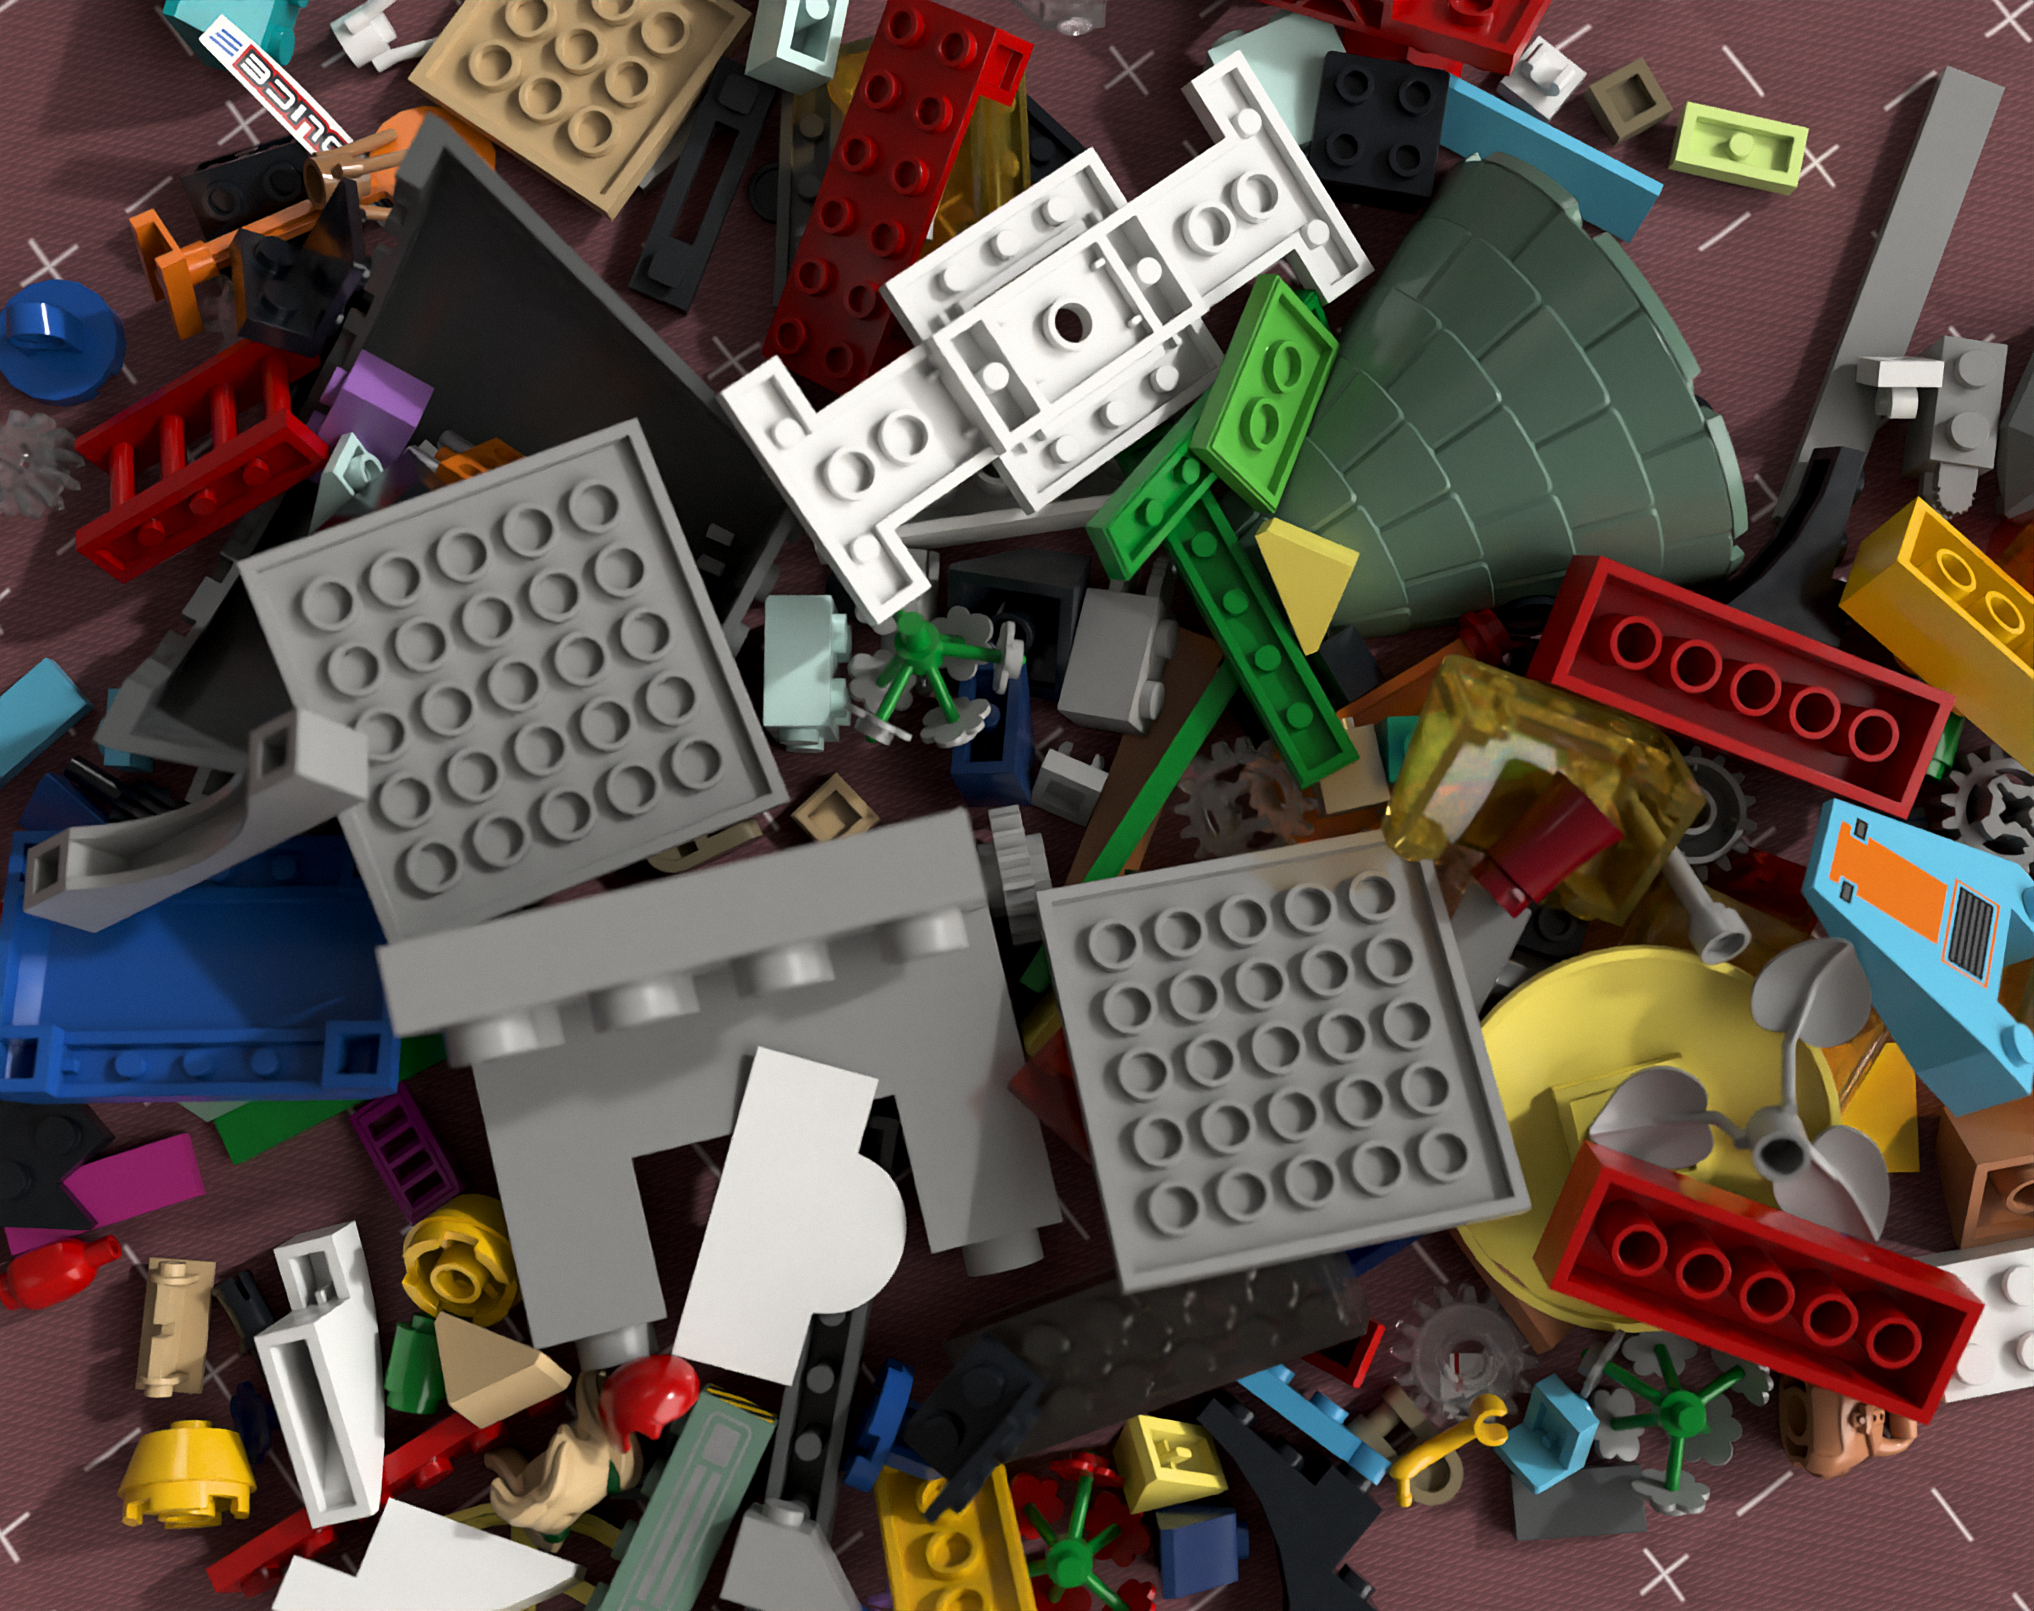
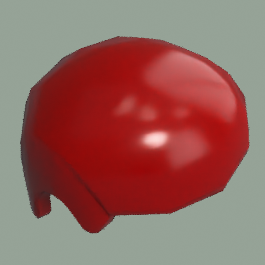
[598,1354,700,1454]

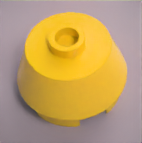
[402,1194,523,1327]
[117,1420,257,1529]

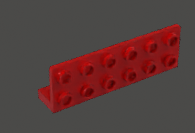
[761,0,1035,396]

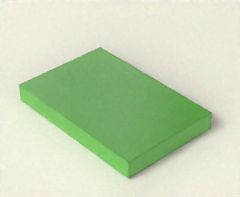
[1188,274,1341,514]

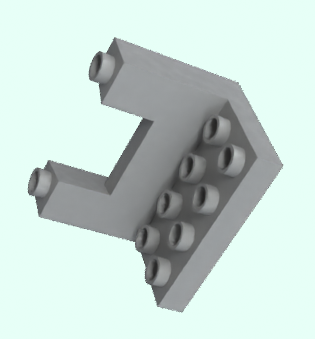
[376,808,1063,1371]

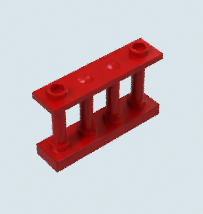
[74,338,330,584]

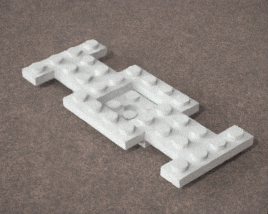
[715,50,1375,627]

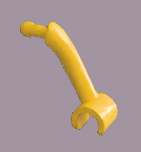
[1389,1393,1508,1507]

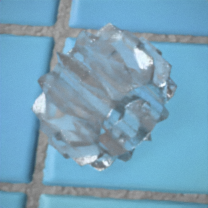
[0,409,86,520]

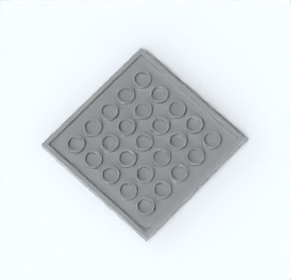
[237,418,790,945]
[1034,822,1532,1295]

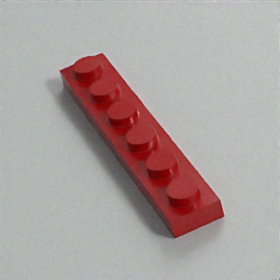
[205,1354,578,1597]

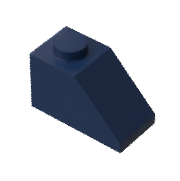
[950,662,1035,807]
[1152,1500,1249,1599]

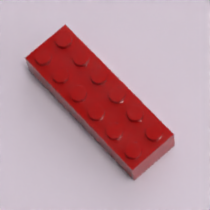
[1525,555,1957,820]
[1532,1139,1986,1426]

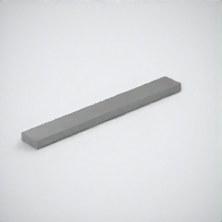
[1770,65,2005,524]

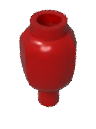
[0,1234,122,1311]

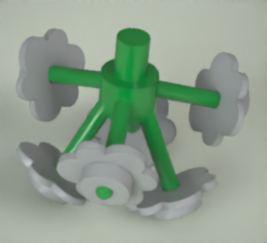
[844,592,1026,748]
[1577,1328,1774,1516]

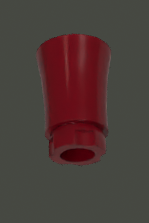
[1469,769,1625,919]

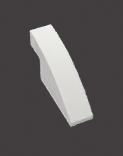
[254,1220,385,1529]
[271,1498,587,1611]

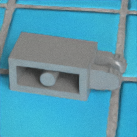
[1901,335,2008,522]
[1057,556,1180,738]

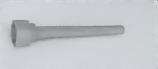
[1571,717,1751,965]

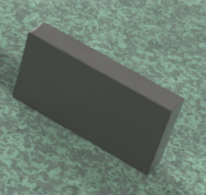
[1506,1461,1647,1541]

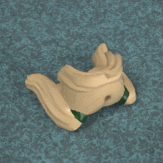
[484,1368,644,1553]

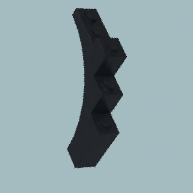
[1498,446,1866,737]
[1192,1389,1383,1611]

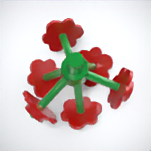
[1009,1451,1156,1611]

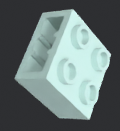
[1203,9,1347,157]
[763,595,852,753]

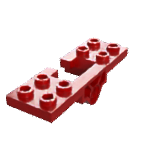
[1248,0,1551,76]

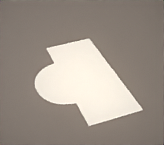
[671,1046,906,1386]

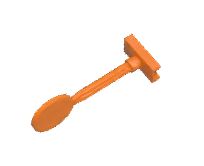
[129,106,496,341]

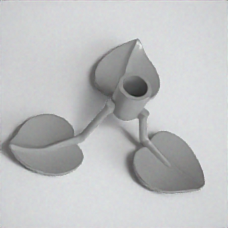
[1589,938,1890,1242]

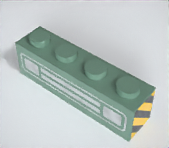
[584,1382,780,1611]

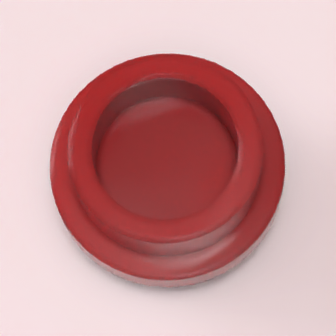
[1455,608,1513,670]

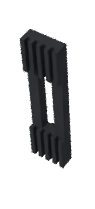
[628,56,779,315]

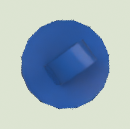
[0,279,127,407]
[841,1356,943,1494]

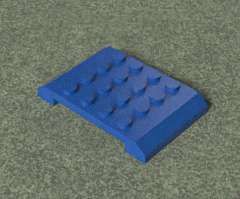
[0,830,401,1104]

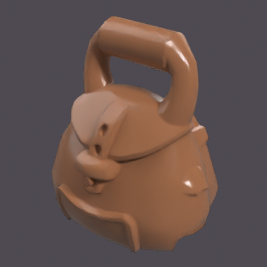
[1779,1373,1918,1480]

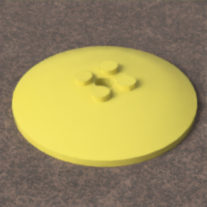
[1457,945,1841,1333]

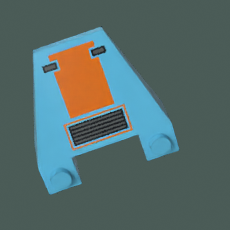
[1802,798,2034,1117]

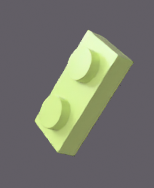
[1668,101,1809,196]

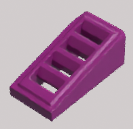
[348,1081,475,1227]

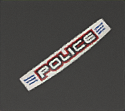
[199,14,393,228]

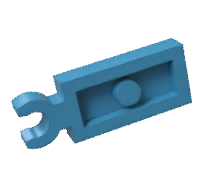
[1228,1349,1392,1485]

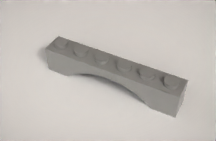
[23,707,369,933]

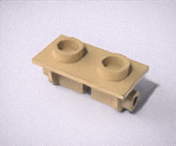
[135,1257,216,1398]

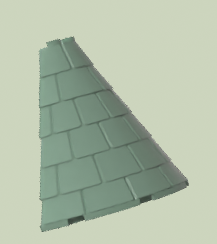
[1218,151,1748,649]

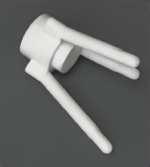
[330,0,438,73]

